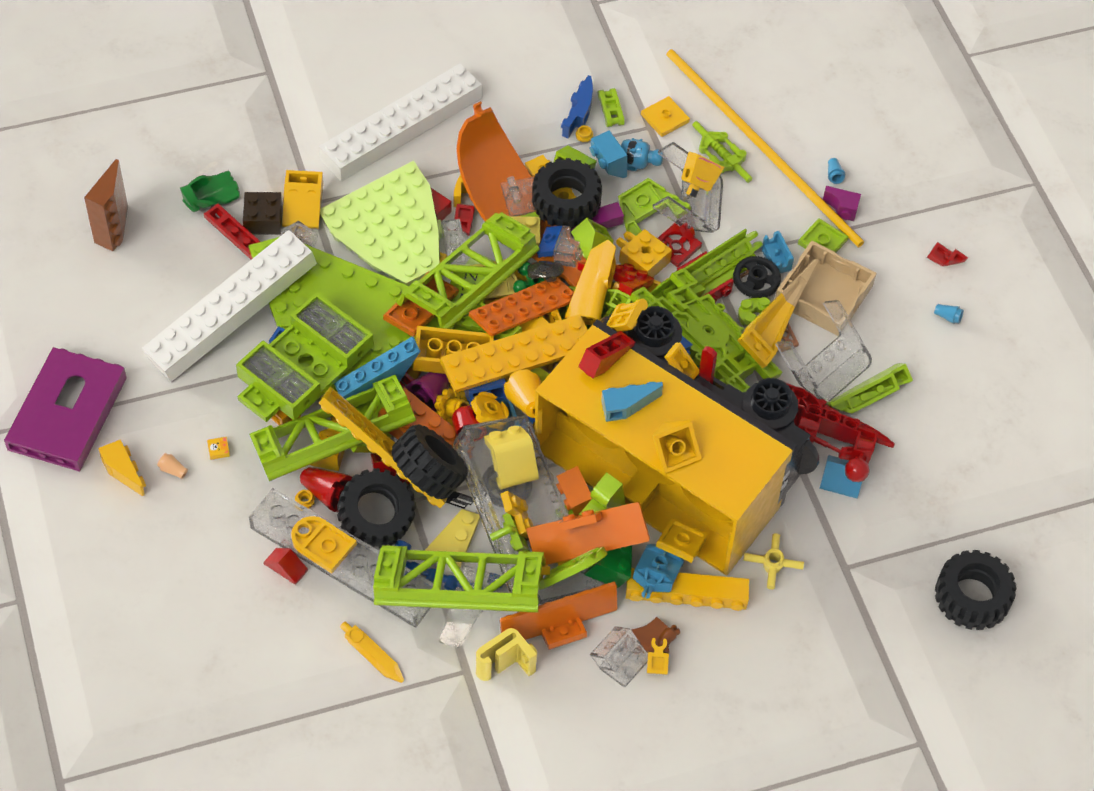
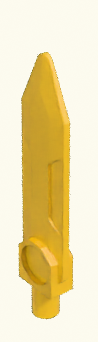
[340,621,404,683]

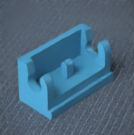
[760,231,794,273]

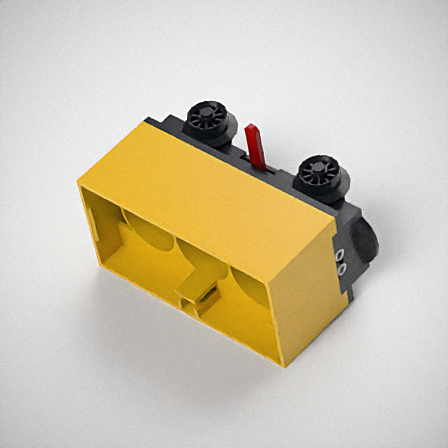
[534,306,819,576]

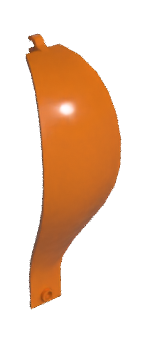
[456,101,587,287]

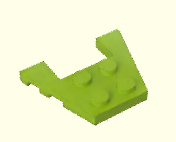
[618,178,691,236]

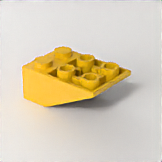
[282,170,324,229]

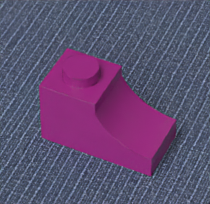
[823,186,861,221]

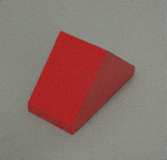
[263,548,308,585]

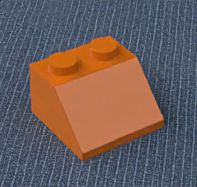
[556,466,592,516]

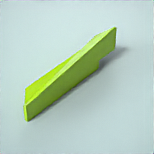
[827,363,913,414]

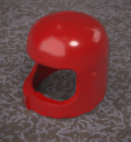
[452,406,487,442]

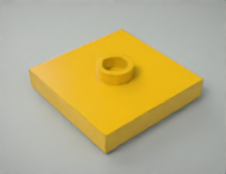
[641,96,690,137]
[656,518,708,563]

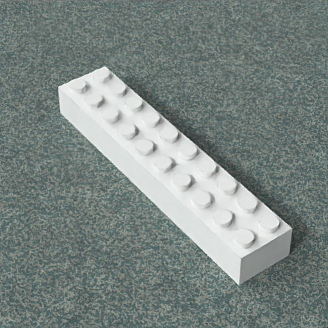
[319,63,482,182]
[142,230,317,382]

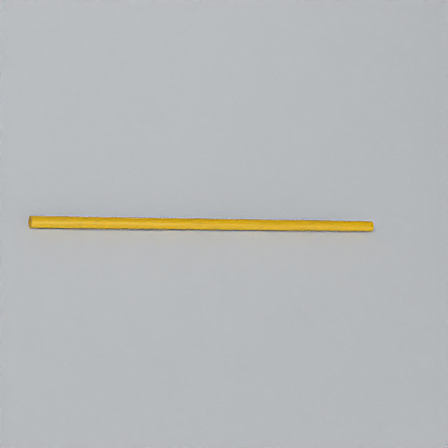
[666,49,864,248]

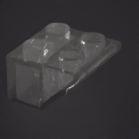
[590,626,648,687]

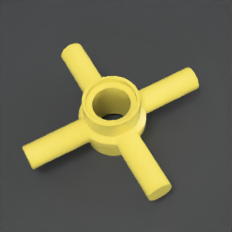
[743,533,804,590]

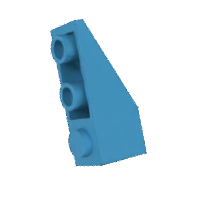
[601,382,663,422]

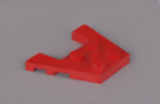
[577,262,654,296]

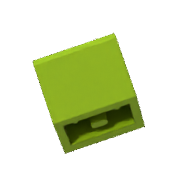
[571,218,614,260]

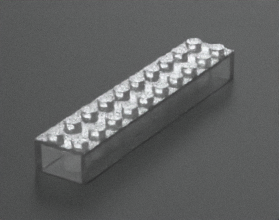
[249,488,434,628]

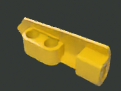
[565,240,616,325]

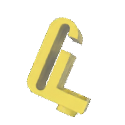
[484,426,539,490]
[476,628,537,681]

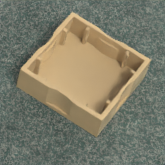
[775,241,877,336]

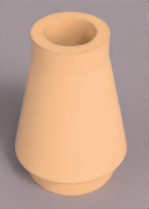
[157,453,188,479]

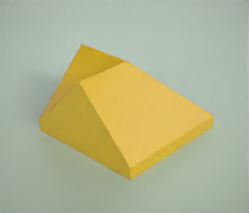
[652,420,702,474]

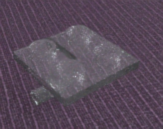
[500,176,535,216]

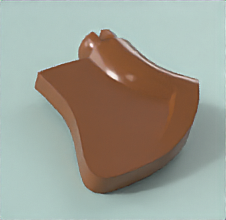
[624,617,680,654]

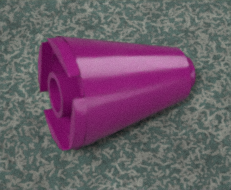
[405,372,450,412]

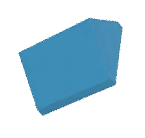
[819,455,862,499]

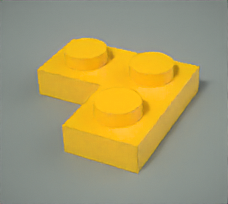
[500,491,533,539]

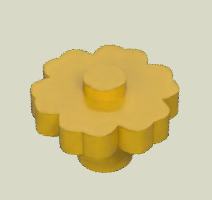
[434,388,470,427]

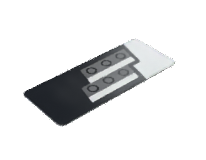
[445,491,480,512]

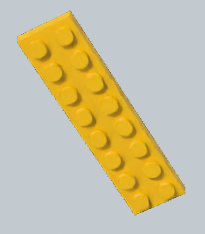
[440,315,588,393]
[319,387,447,508]

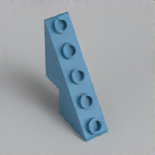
[334,337,420,399]

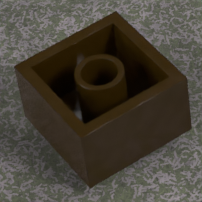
[243,192,283,235]

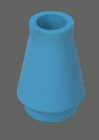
[828,158,846,184]
[934,304,964,324]

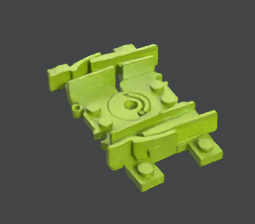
[630,268,783,392]

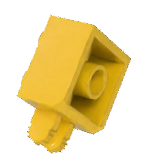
[616,229,672,277]

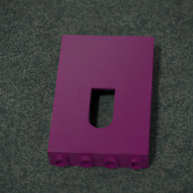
[4,347,127,472]

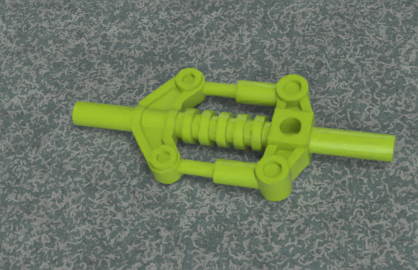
[692,121,752,183]

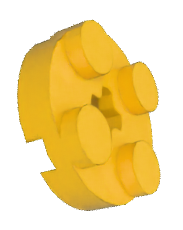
[471,392,509,428]

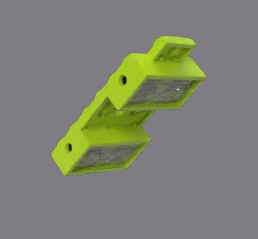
[236,292,374,422]

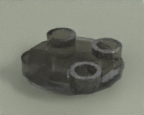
[527,261,564,282]

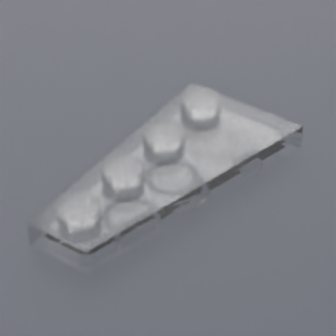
[439,565,500,648]

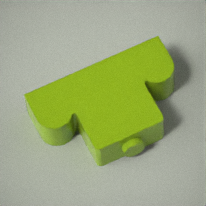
[579,472,625,515]

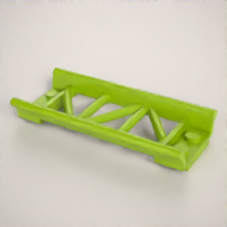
[396,212,540,329]
[249,375,416,481]
[373,545,546,613]

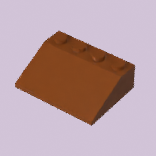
[84,159,128,251]

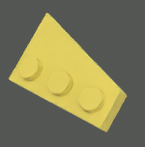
[424,509,481,568]

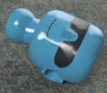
[621,138,663,171]

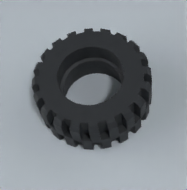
[532,158,602,229]
[391,424,468,499]
[337,468,416,549]
[935,550,1017,630]

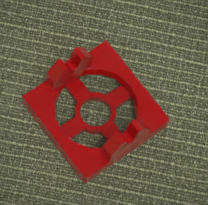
[657,223,702,268]

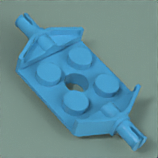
[632,544,684,599]

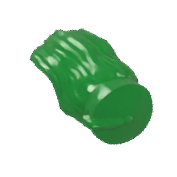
[180,170,240,212]

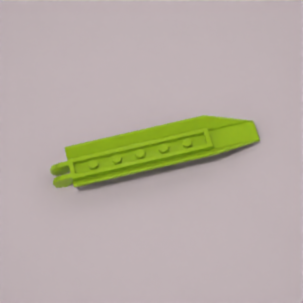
[650,229,763,299]

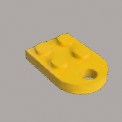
[291,516,357,573]

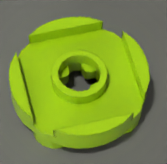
[738,297,770,326]

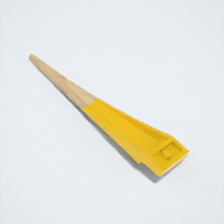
[737,259,818,368]

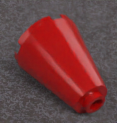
[300,467,352,512]

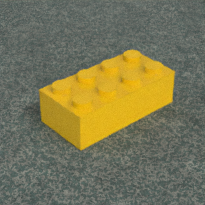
[413,326,494,374]

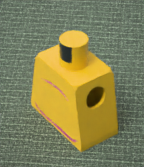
[681,151,724,198]

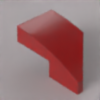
[454,204,475,236]
[927,242,968,267]

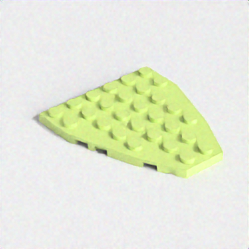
[320,161,440,286]

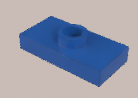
[537,226,565,257]

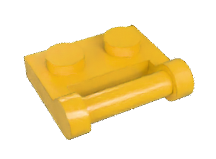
[606,299,648,332]

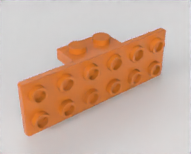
[469,276,574,336]
[526,502,650,565]
[500,582,617,650]

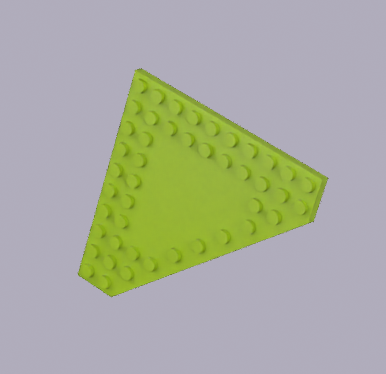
[248,237,476,390]

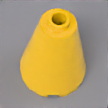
[504,369,542,418]

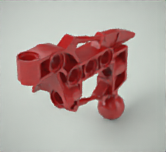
[785,382,895,482]

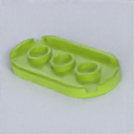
[539,547,608,590]

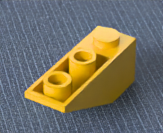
[98,439,146,496]

